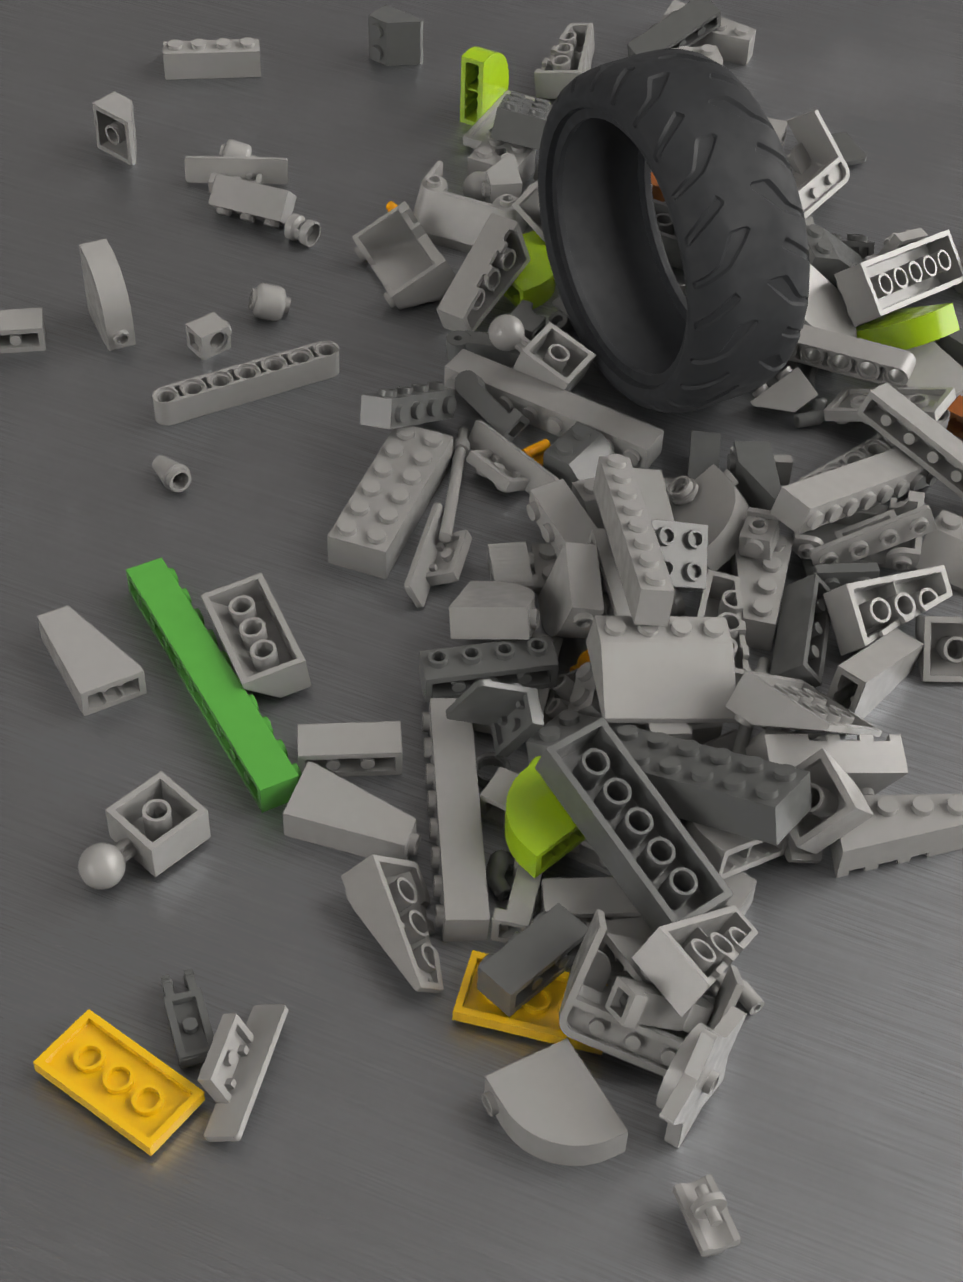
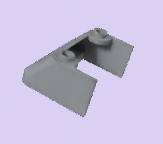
[787,109,850,219]
[413,160,532,253]
[559,909,744,1077]

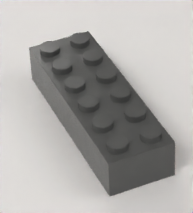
[535,717,734,933]

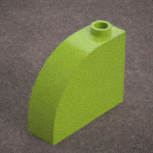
[460,46,509,126]
[504,230,556,309]
[856,303,960,350]
[504,756,586,878]

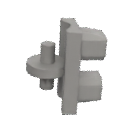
[673,1174,741,1258]

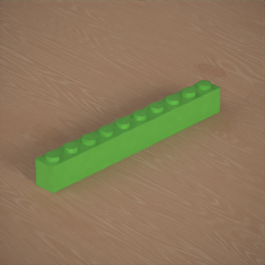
[126,557,302,813]

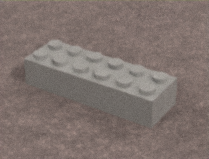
[834,229,963,327]
[327,426,453,579]

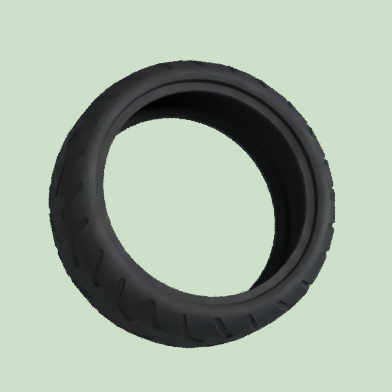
[538,49,810,413]

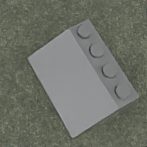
[586,615,737,723]
[725,670,883,737]

